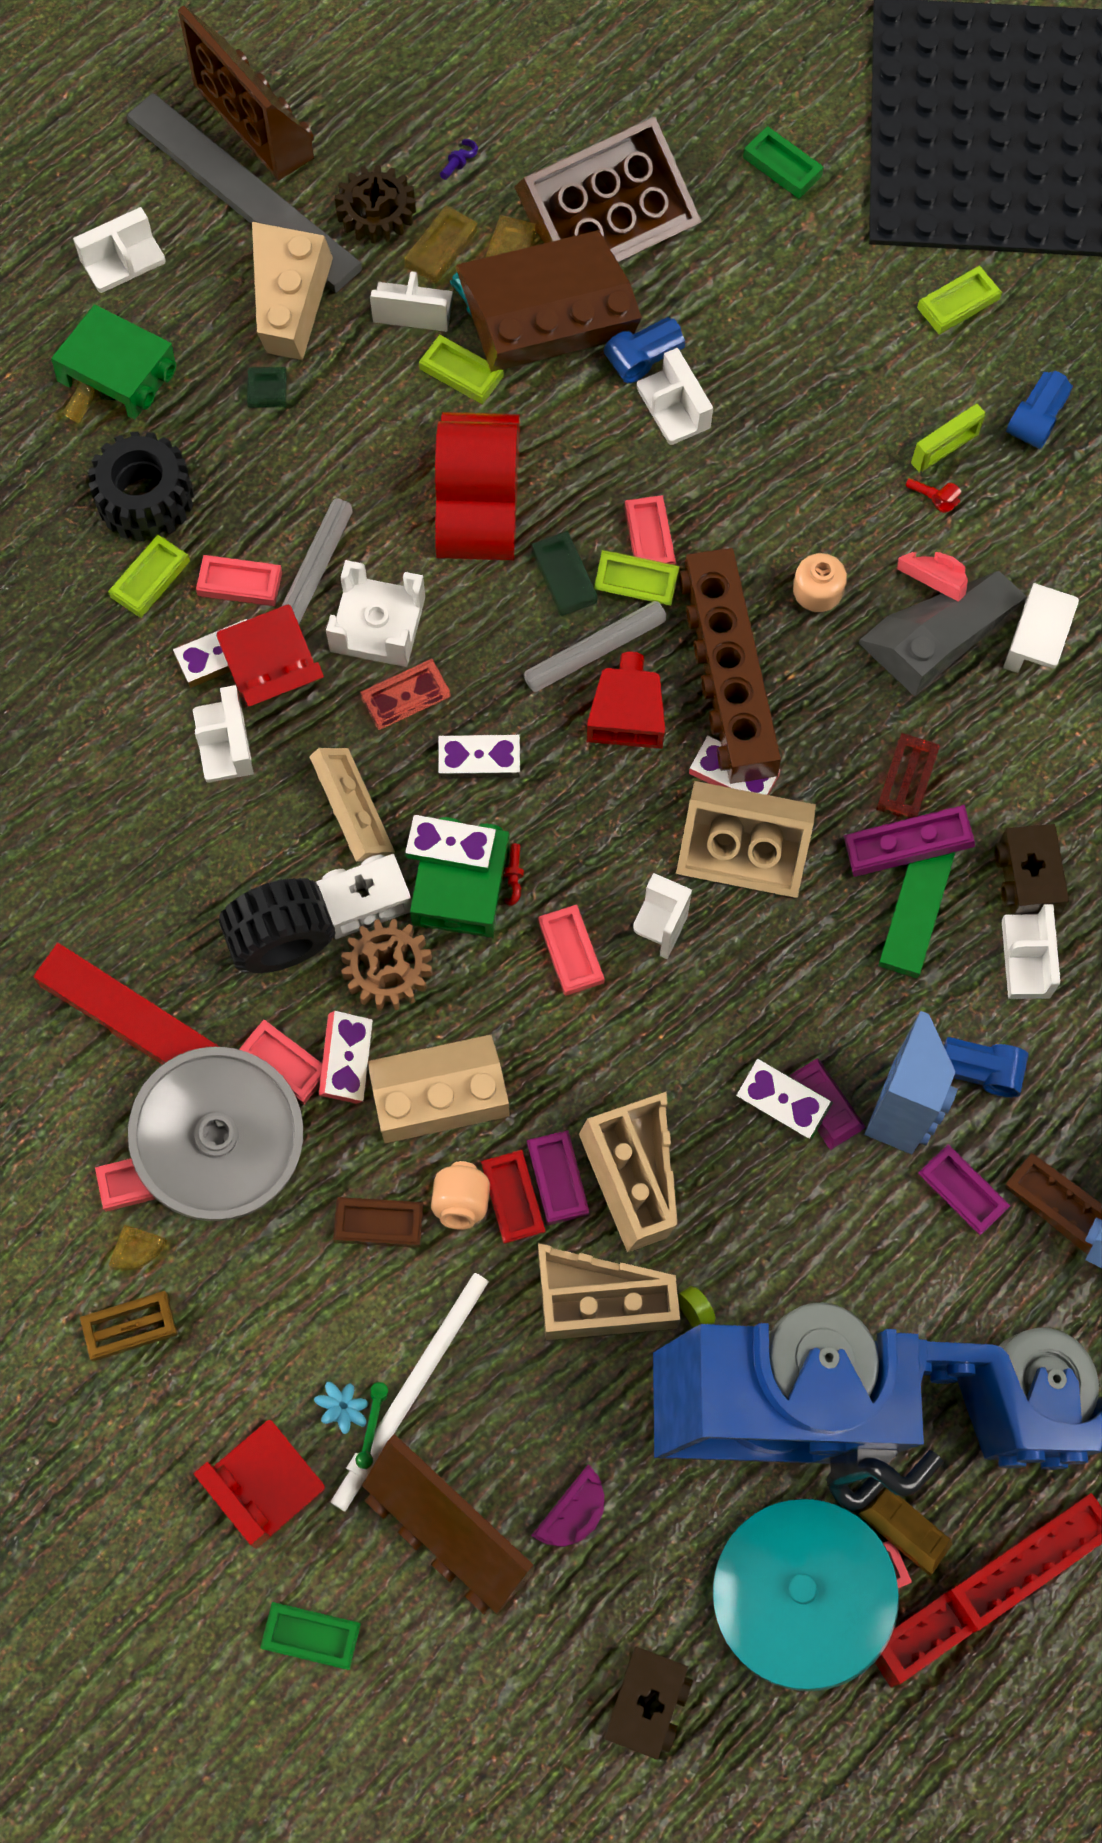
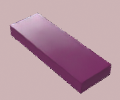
[844,805,975,877]

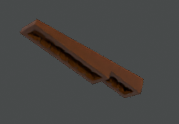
[1005,1153,1102,1255]

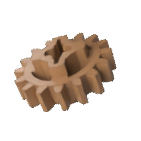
[341,919,433,1011]

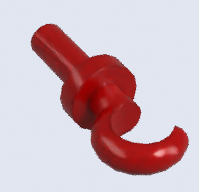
[503,843,524,906]

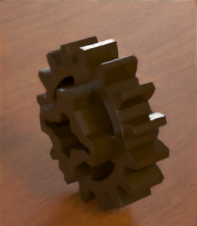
[335,165,416,244]

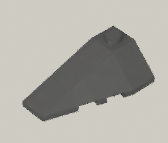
[859,571,1027,696]

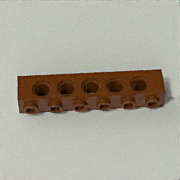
[679,548,781,784]

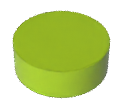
[678,1286,716,1328]

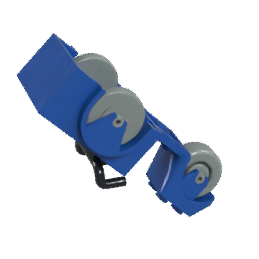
[653,1302,1102,1511]

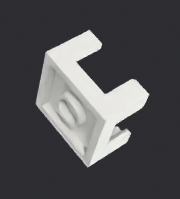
[326,560,425,667]

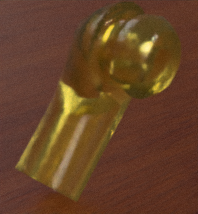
[62,378,98,424]

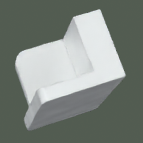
[73,207,166,293]
[370,271,453,332]
[636,348,713,445]
[1003,583,1079,673]
[193,685,254,783]
[633,873,692,959]
[1002,904,1060,999]

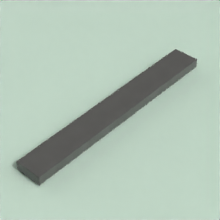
[127,93,362,293]

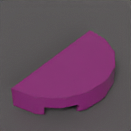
[531,1464,605,1547]

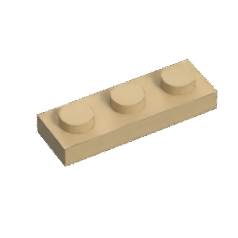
[310,748,395,862]

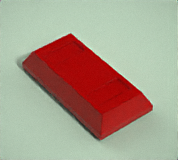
[481,1150,546,1244]

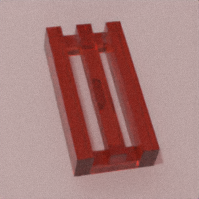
[876,733,940,819]

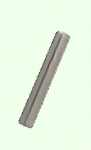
[281,498,352,624]
[524,601,666,692]

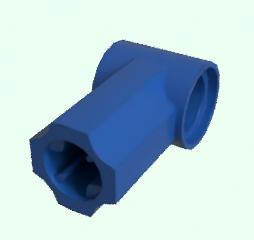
[603,317,685,383]
[1006,371,1073,449]
[944,1037,1028,1098]

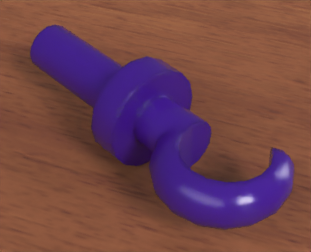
[440,139,478,180]

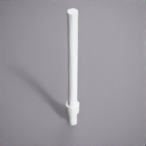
[330,1273,489,1512]

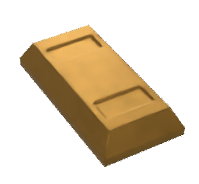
[858,1487,953,1576]

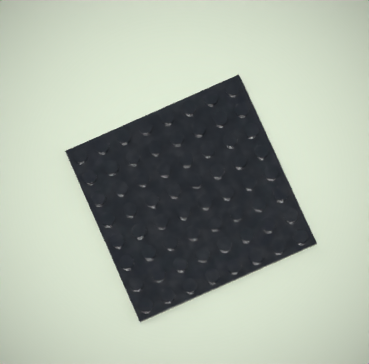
[869,0,1102,257]

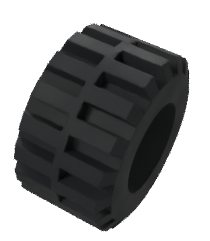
[88,431,194,542]
[218,878,336,973]

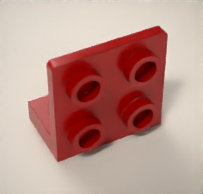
[216,604,324,708]
[193,1420,325,1549]

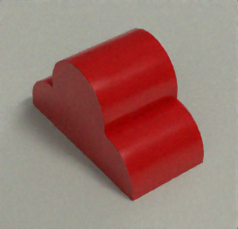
[435,412,520,561]

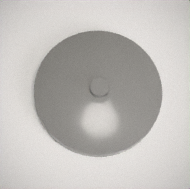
[128,1047,303,1221]

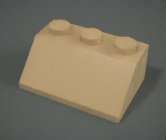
[676,781,816,898]
[368,1034,510,1144]

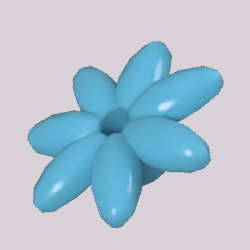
[314,1382,369,1434]

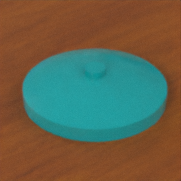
[713,1499,899,1691]

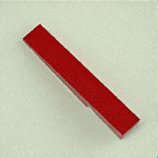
[33,942,220,1065]
[874,1493,1102,1688]

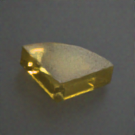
[108,1225,167,1271]

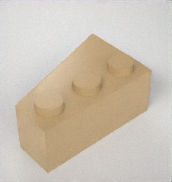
[252,222,333,360]
[579,1092,677,1253]
[538,1243,680,1340]

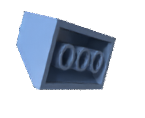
[864,1011,958,1155]

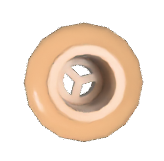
[793,553,847,612]
[431,1161,490,1230]

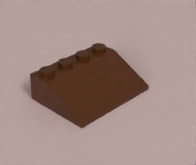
[178,6,314,181]
[514,116,702,262]
[456,230,642,372]
[362,1434,534,1615]

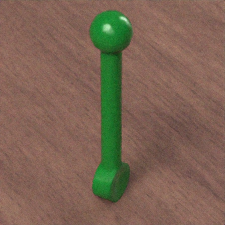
[355,1382,388,1469]

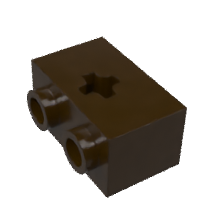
[994,824,1069,916]
[603,1646,693,1760]

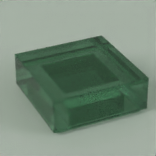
[247,367,288,408]

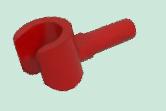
[905,478,961,513]

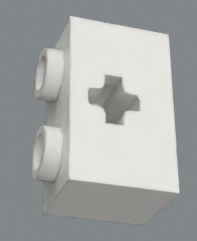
[316,854,412,939]

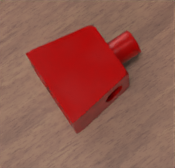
[586,652,665,749]

